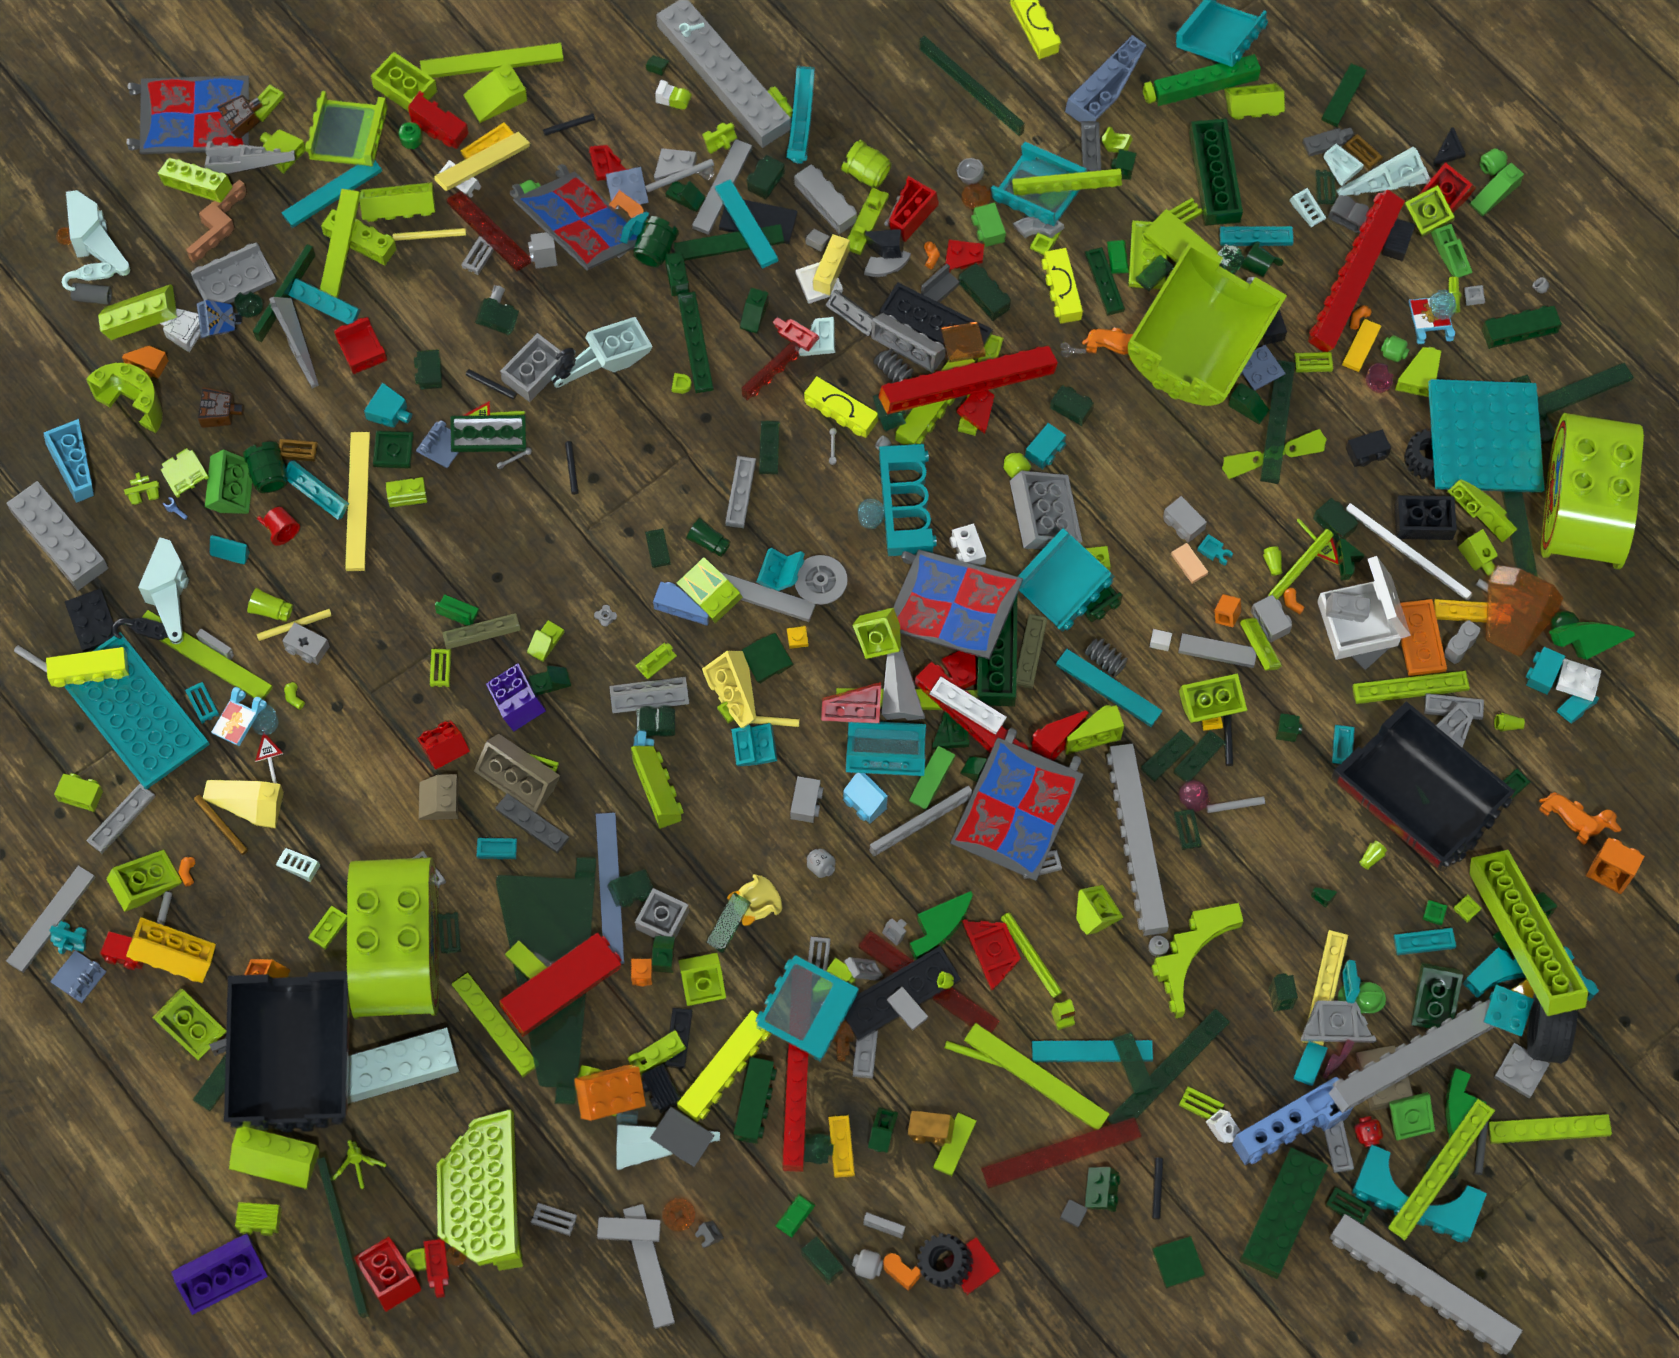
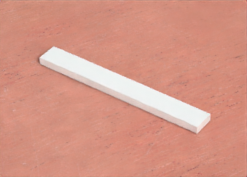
[1346,503,1472,600]

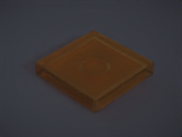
[941,322,986,363]

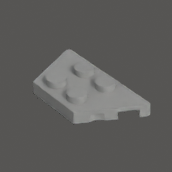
[1301,1000,1376,1043]

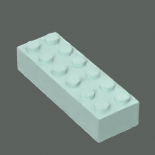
[348,1028,459,1104]

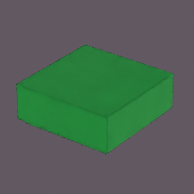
[1422,900,1447,925]

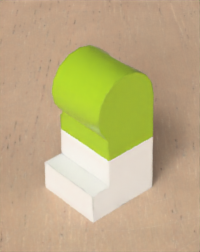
[655,80,692,109]

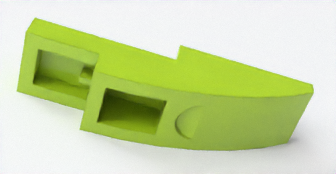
[1448,479,1517,543]

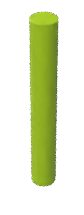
[945,1041,1002,1067]

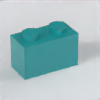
[1025,423,1066,470]
[1525,647,1565,695]

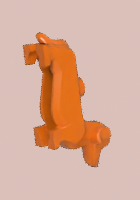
[1082,328,1133,360]
[1539,792,1622,845]

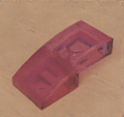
[1322,1039,1355,1078]

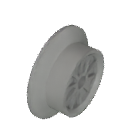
[795,555,847,605]

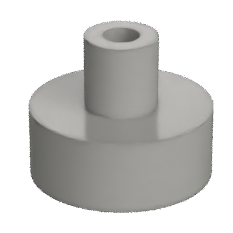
[1148,936,1169,957]

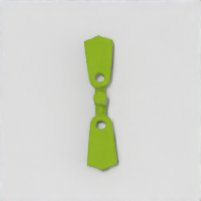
[1222,429,1326,479]

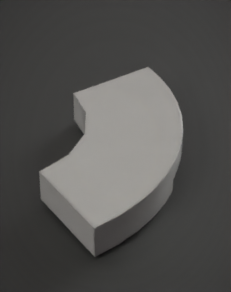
[1013,217,1064,238]
[864,251,911,277]

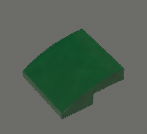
[741,633,794,684]

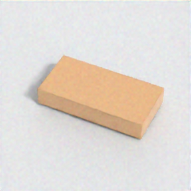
[1171,543,1208,584]

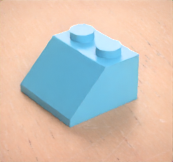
[843,773,887,824]

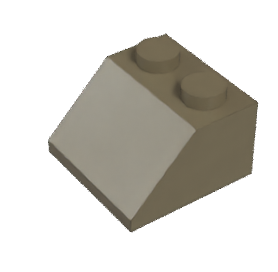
[419,774,459,820]

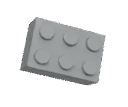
[500,333,561,402]

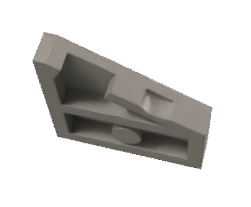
[654,149,697,182]

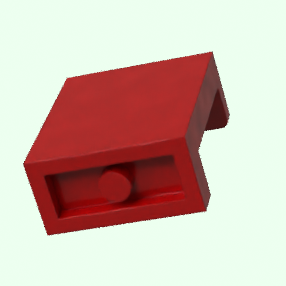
[334,317,387,375]

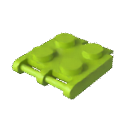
[161,448,209,498]

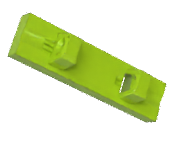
[848,188,889,255]

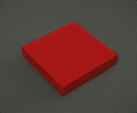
[943,1238,1000,1295]

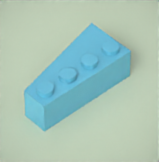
[44,419,94,503]

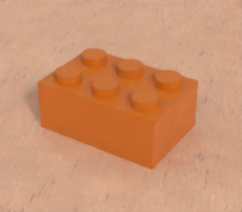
[1586,838,1645,894]
[574,1065,646,1121]

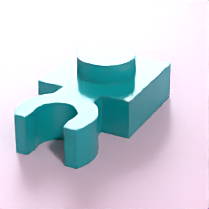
[1197,534,1233,566]

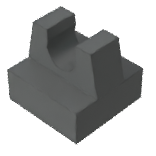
[695,1221,724,1248]

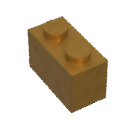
[908,1111,955,1146]

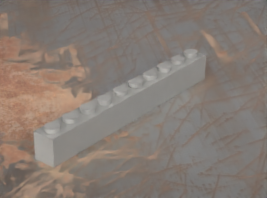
[1106,744,1169,936]
[1329,999,1495,1113]
[1329,1214,1522,1354]

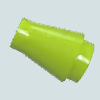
[1263,546,1282,576]
[1494,713,1525,732]
[1359,840,1387,870]

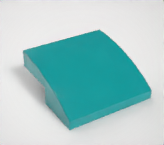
[731,723,778,766]

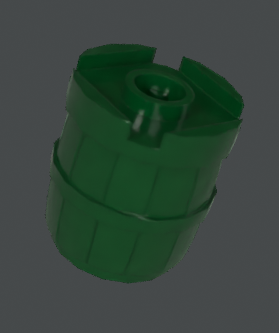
[633,216,679,268]
[243,441,288,493]

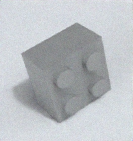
[635,888,689,938]

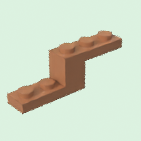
[186,180,247,263]

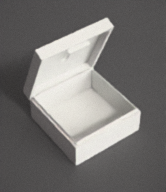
[1317,556,1411,660]

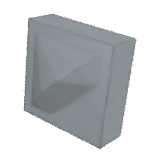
[1464,285,1485,306]

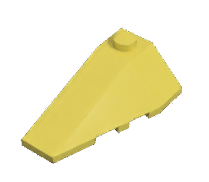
[702,651,756,728]
[203,780,284,828]

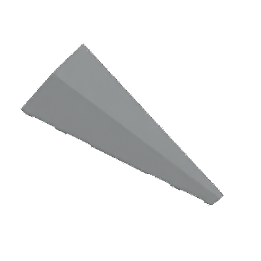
[205,141,295,174]
[269,297,319,388]
[882,646,925,720]

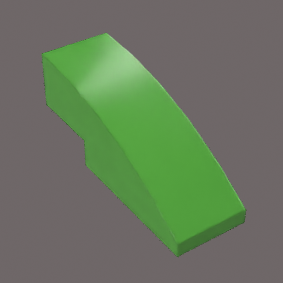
[1431,224,1472,278]
[909,746,955,810]

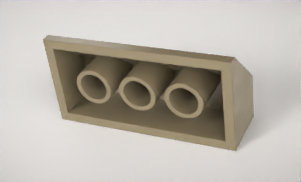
[474,734,560,813]

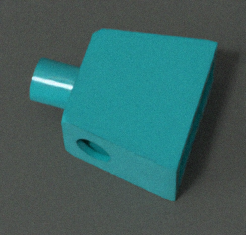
[364,383,412,428]

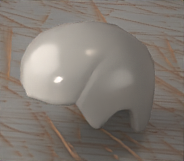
[957,158,984,185]

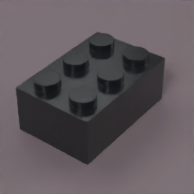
[1394,495,1457,540]

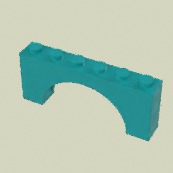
[1352,1145,1487,1242]

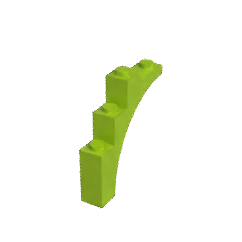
[1152,903,1243,1018]

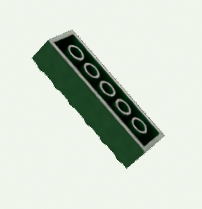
[1189,118,1243,226]
[977,594,1018,707]
[1240,1148,1328,1279]

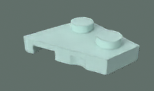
[1324,144,1364,186]
[799,317,835,356]

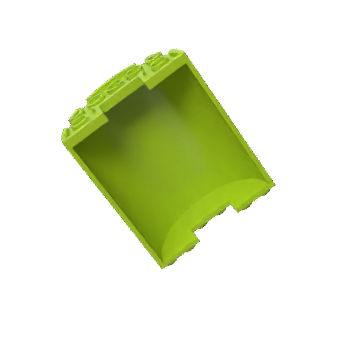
[1128,239,1287,406]

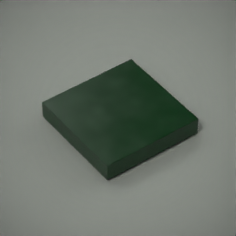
[373,431,414,469]
[1152,1236,1205,1288]

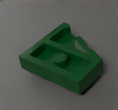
[932,711,970,750]

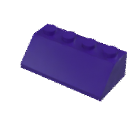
[171,1233,268,1315]

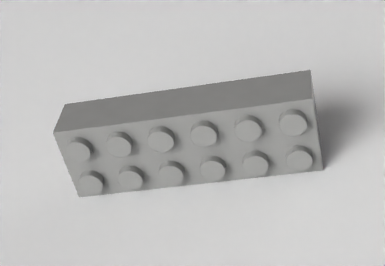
[6,481,108,591]

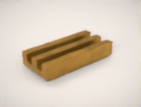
[1344,134,1383,170]
[279,439,318,462]

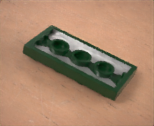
[450,415,526,452]

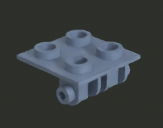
[606,167,649,209]
[1240,345,1286,391]
[416,420,459,468]
[50,950,107,1003]

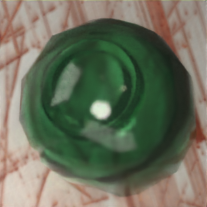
[234,292,263,318]

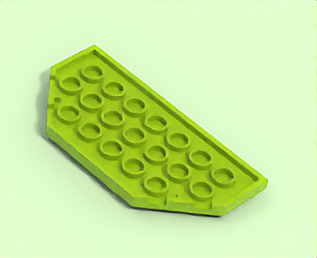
[437,1109,518,1266]

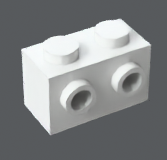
[950,524,986,566]

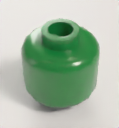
[398,122,423,149]

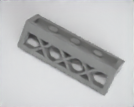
[609,677,689,713]

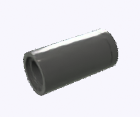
[71,283,112,305]

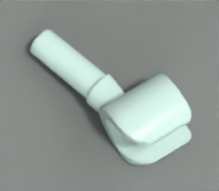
[679,23,704,37]

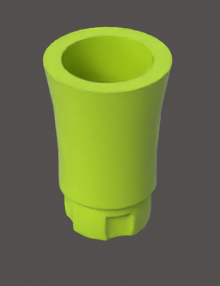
[247,588,293,622]

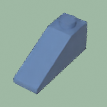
[653,582,709,626]

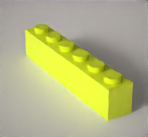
[677,1011,771,1122]

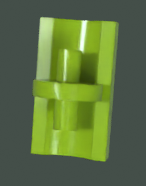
[703,122,737,154]
[124,473,160,505]

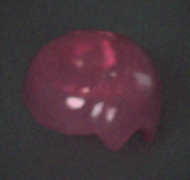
[1365,363,1393,393]
[1179,780,1209,811]

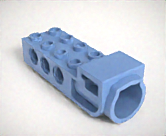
[1232,1077,1353,1165]

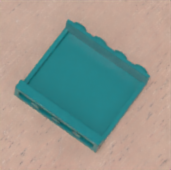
[1176,0,1268,67]
[1018,528,1115,632]

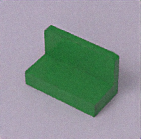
[435,594,479,626]

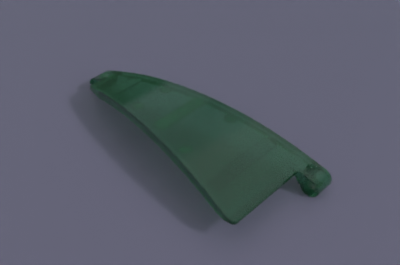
[496,857,596,1105]

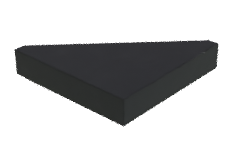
[1433,127,1466,166]

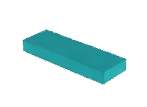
[1393,928,1456,955]

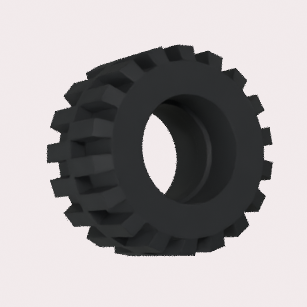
[1404,429,1434,480]
[917,1233,973,1289]

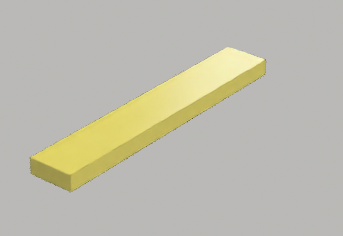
[435,132,530,191]
[1303,930,1348,1046]

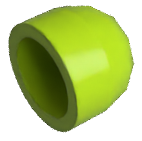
[937,972,954,989]

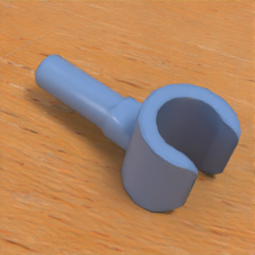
[163,497,188,520]

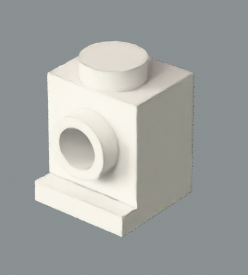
[1206,1109,1240,1143]

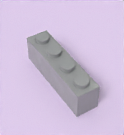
[795,164,857,234]

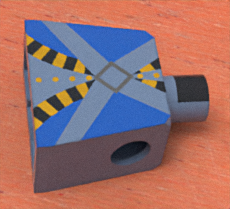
[197,300,242,338]

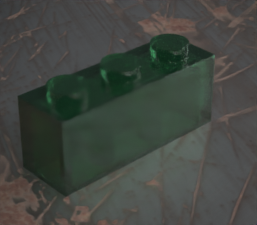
[959,263,1011,321]

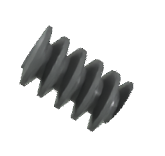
[873,349,913,383]
[1085,638,1128,678]

